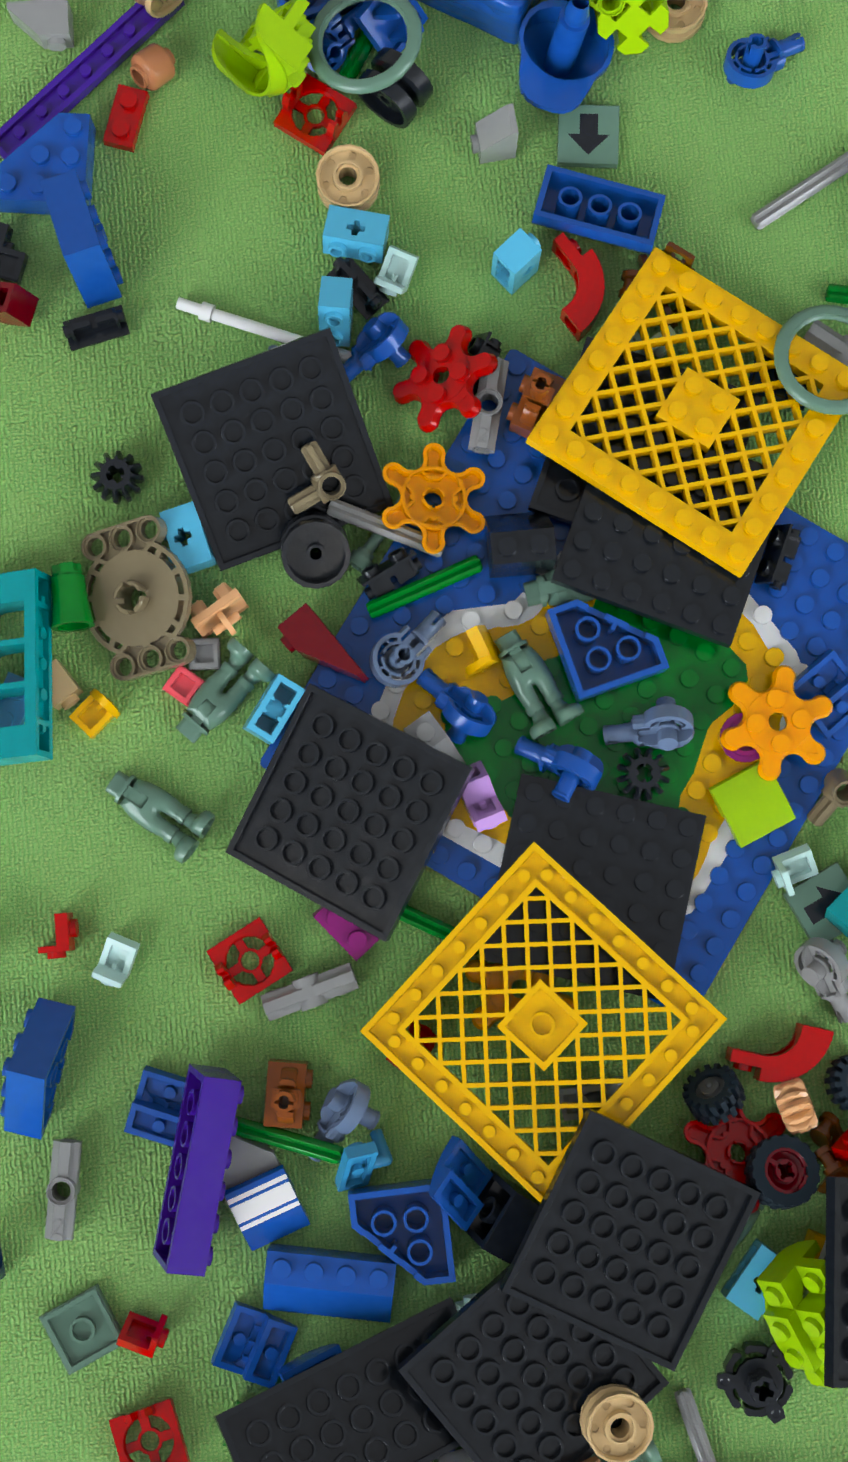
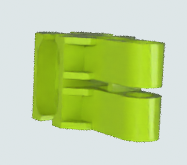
[589,0,669,55]

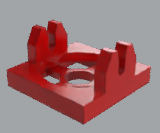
[273,73,357,156]
[206,917,293,1005]
[109,1398,190,1462]

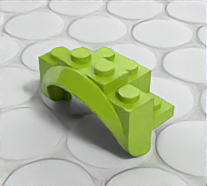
[212,0,316,98]
[756,1240,837,1389]

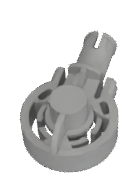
[794,937,848,1023]

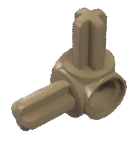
[287,441,346,514]
[807,768,848,827]

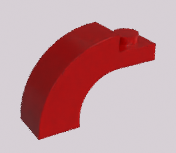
[551,232,605,342]
[725,1023,834,1082]

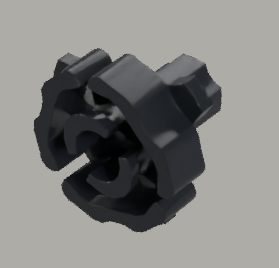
[716,1341,793,1424]

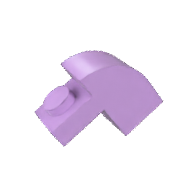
[461,760,508,832]

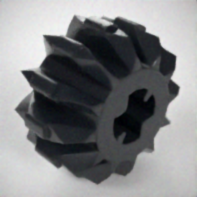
[91,451,145,504]
[616,747,670,800]

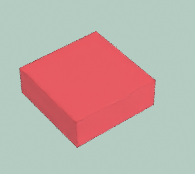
[162,666,205,707]

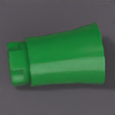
[50,562,95,632]

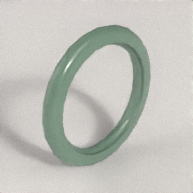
[308,0,422,95]
[773,305,848,415]

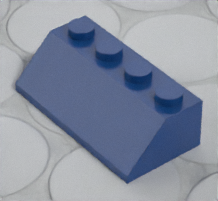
[263,1243,397,1323]

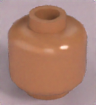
[130,43,176,91]

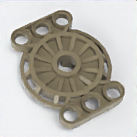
[81,515,197,681]

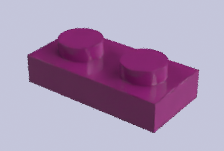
[312,906,379,961]

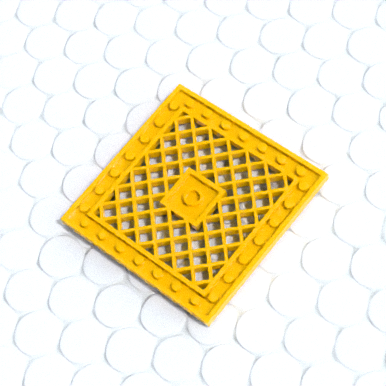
[525,246,848,578]
[360,842,727,1203]

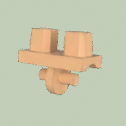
[190,582,249,638]

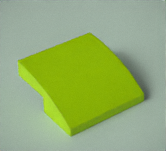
[708,761,796,848]

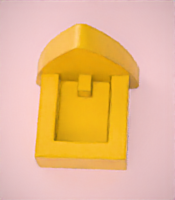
[465,625,501,677]
[69,688,121,739]

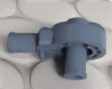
[369,610,446,688]
[603,696,695,751]
[308,1078,380,1162]

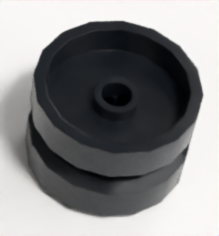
[358,47,433,129]
[280,511,351,589]

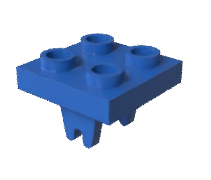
[353,0,429,53]

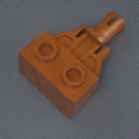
[506,367,566,438]
[263,1059,314,1129]

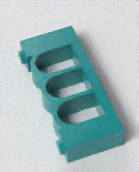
[0,568,53,766]

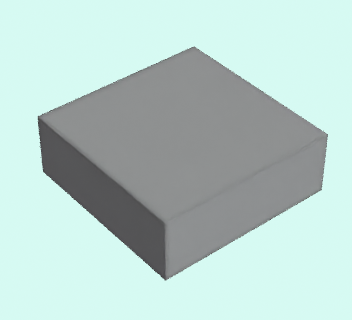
[189,638,221,671]

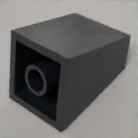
[484,512,557,578]
[465,1169,540,1264]

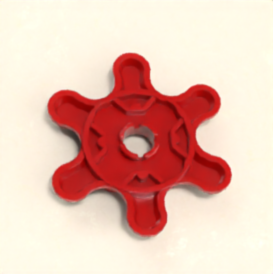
[393,325,498,433]
[683,1108,786,1214]

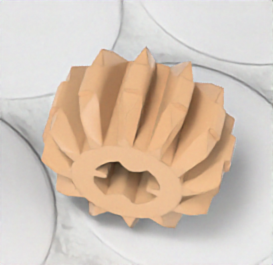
[773,1077,818,1135]

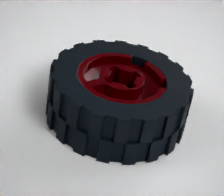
[744,1134,821,1210]

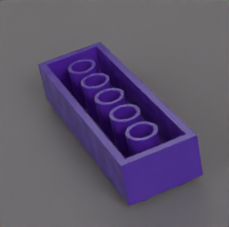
[153,1064,244,1277]

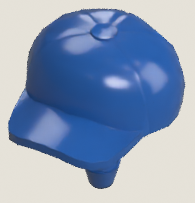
[517,0,615,114]

